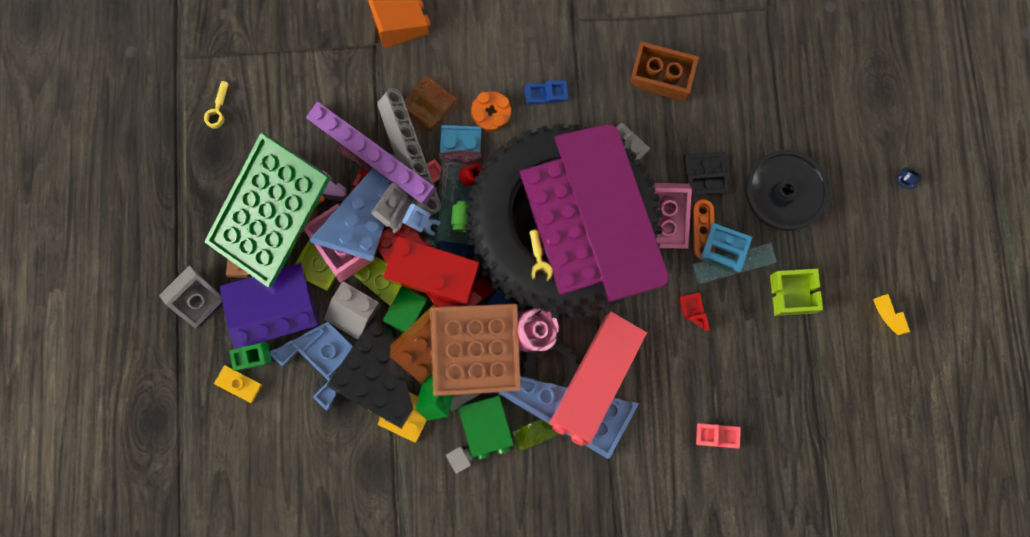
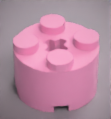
[517,308,559,352]

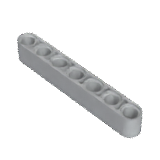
[377,88,441,218]

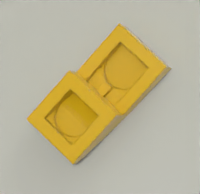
[873,294,910,335]

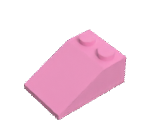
[653,183,692,249]

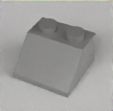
[159,265,222,329]
[324,281,381,340]

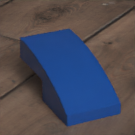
[524,80,568,105]

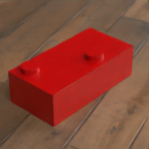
[383,236,480,306]

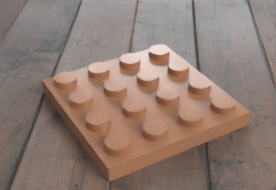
[430,304,520,396]

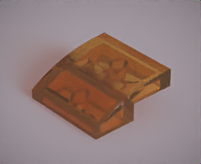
[404,76,457,132]

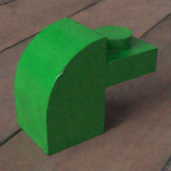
[229,342,272,371]

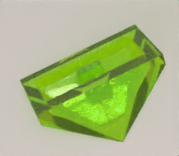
[512,419,559,452]

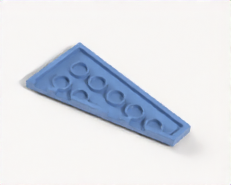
[310,154,396,261]
[499,377,639,459]

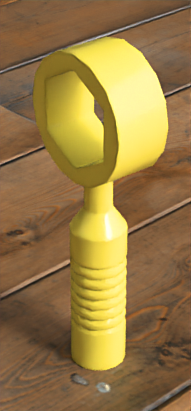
[204,81,229,129]

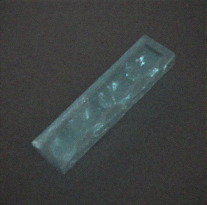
[691,243,777,285]

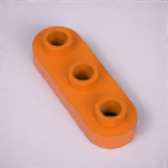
[692,200,715,261]

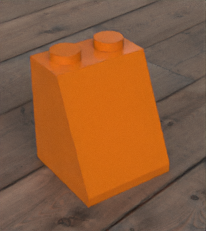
[368,0,431,49]

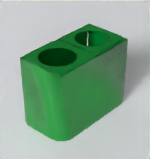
[383,286,431,333]

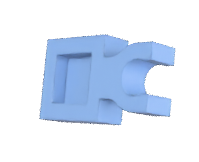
[402,203,441,236]

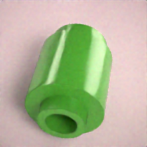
[451,201,471,233]

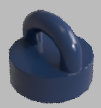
[897,167,922,189]

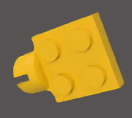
[368,392,427,443]

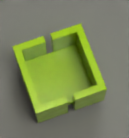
[770,269,823,316]

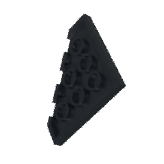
[327,318,413,429]

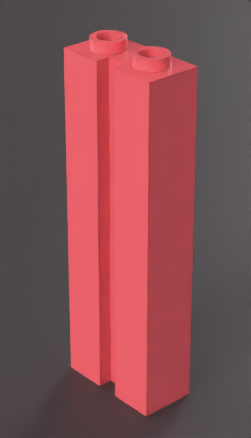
[549,312,647,446]

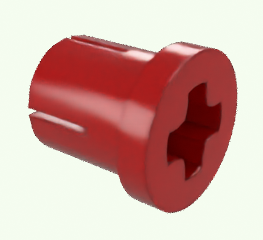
[459,164,483,186]

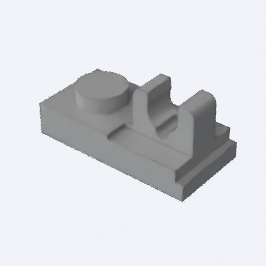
[616,123,650,160]

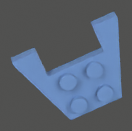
[270,322,353,411]

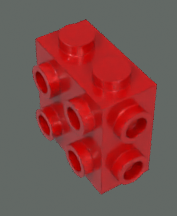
[377,223,430,264]

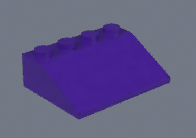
[219,263,320,349]

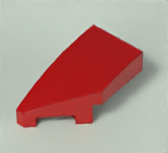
[678,292,710,331]

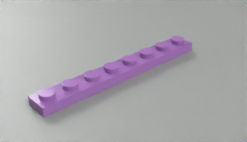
[306,101,437,205]

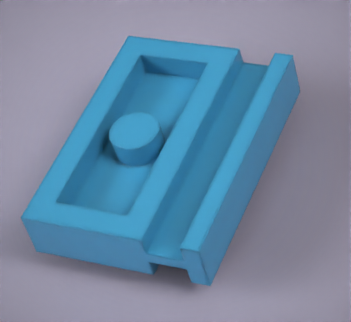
[440,125,481,157]

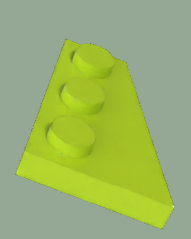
[353,256,401,306]

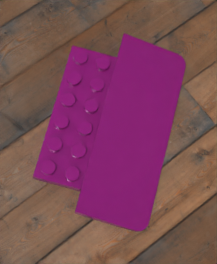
[520,124,668,302]

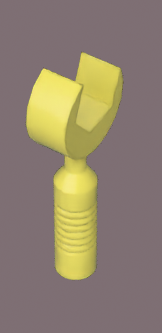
[530,230,552,281]

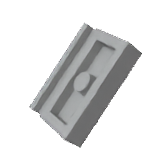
[371,183,416,233]

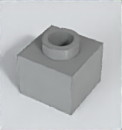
[446,446,473,474]

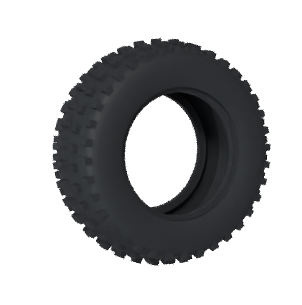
[465,123,663,319]

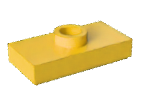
[214,365,262,403]

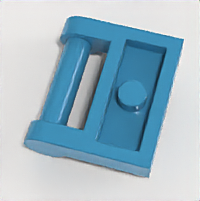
[700,223,752,272]

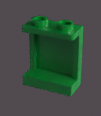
[458,396,513,460]

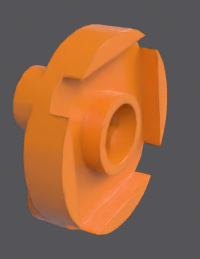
[471,91,511,132]

